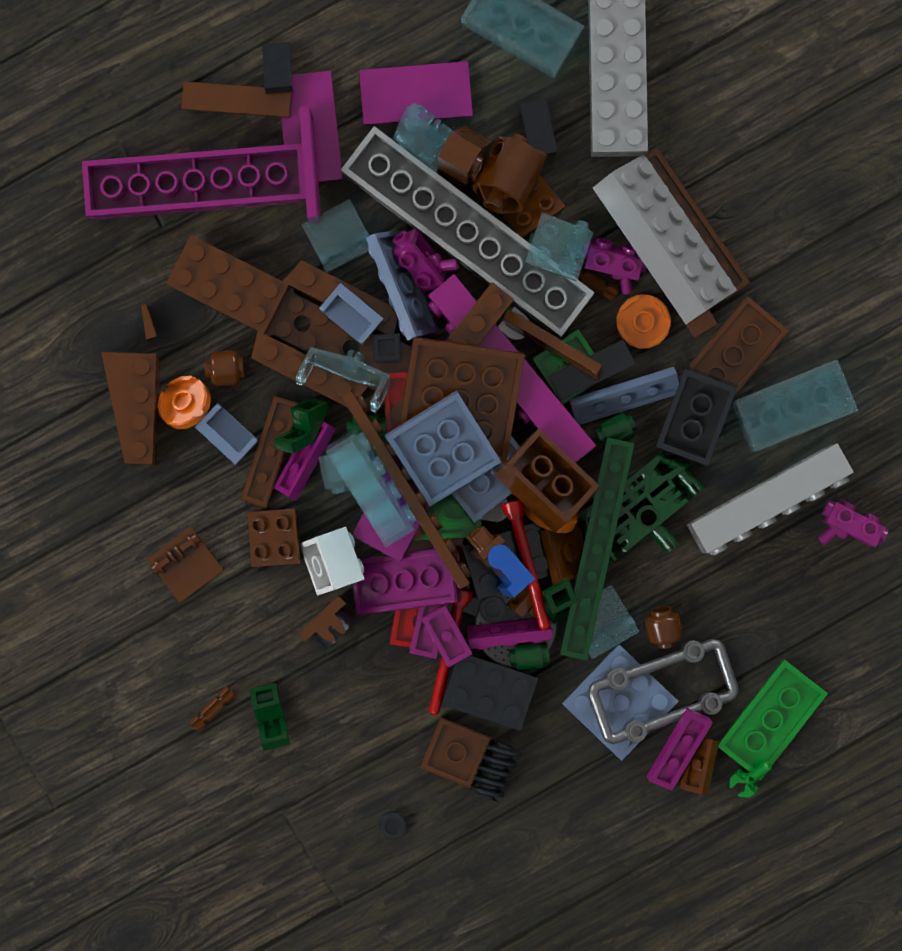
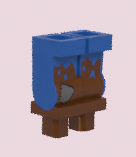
[465,526,535,597]

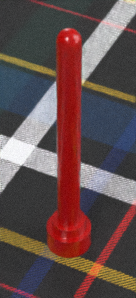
[501,499,550,631]
[429,587,474,716]

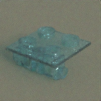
[393,103,453,172]
[301,199,370,273]
[525,213,593,282]
[589,584,639,659]

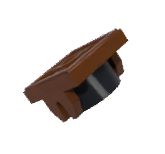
[299,595,355,650]

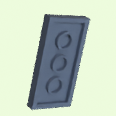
[366,230,440,341]

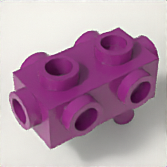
[393,228,459,292]
[581,238,647,294]
[817,500,889,547]

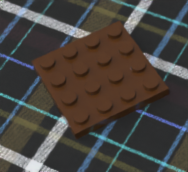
[399,337,525,463]

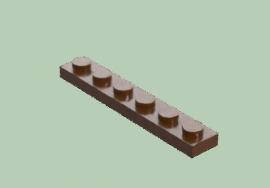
[389,282,514,422]

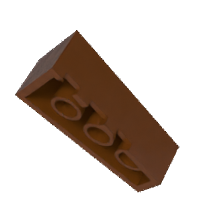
[438,126,493,189]
[101,352,160,465]

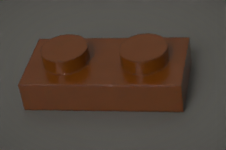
[680,737,719,795]

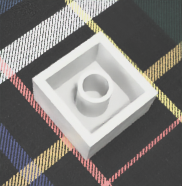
[299,527,364,596]

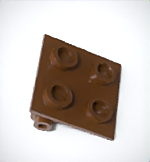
[502,174,566,239]
[247,508,302,567]
[147,526,223,603]

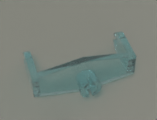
[296,347,390,412]

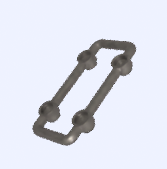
[588,639,739,744]

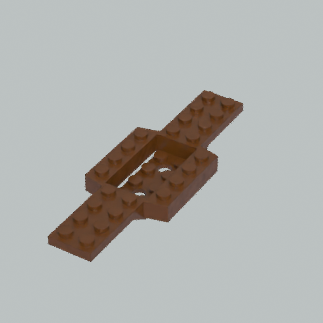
[166,235,411,408]

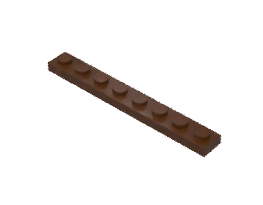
[342,392,472,589]

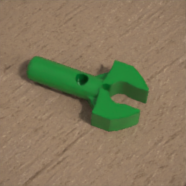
[730,761,772,798]

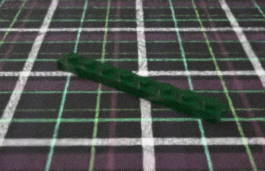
[560,437,635,660]

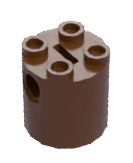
[473,134,547,214]

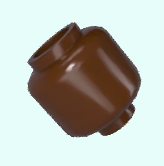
[204,350,245,387]
[645,606,683,649]

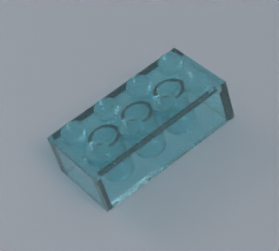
[461,0,584,79]
[732,359,858,453]
[325,429,417,548]

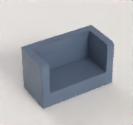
[319,283,384,346]
[195,403,259,465]

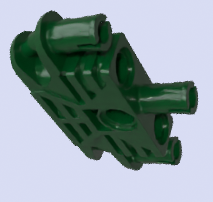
[578,450,705,566]

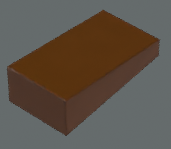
[141,304,158,341]

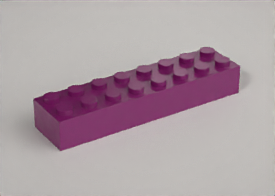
[82,143,306,220]
[428,274,596,463]

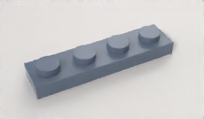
[569,367,679,425]

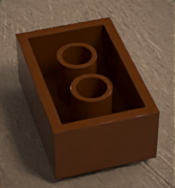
[494,428,599,533]

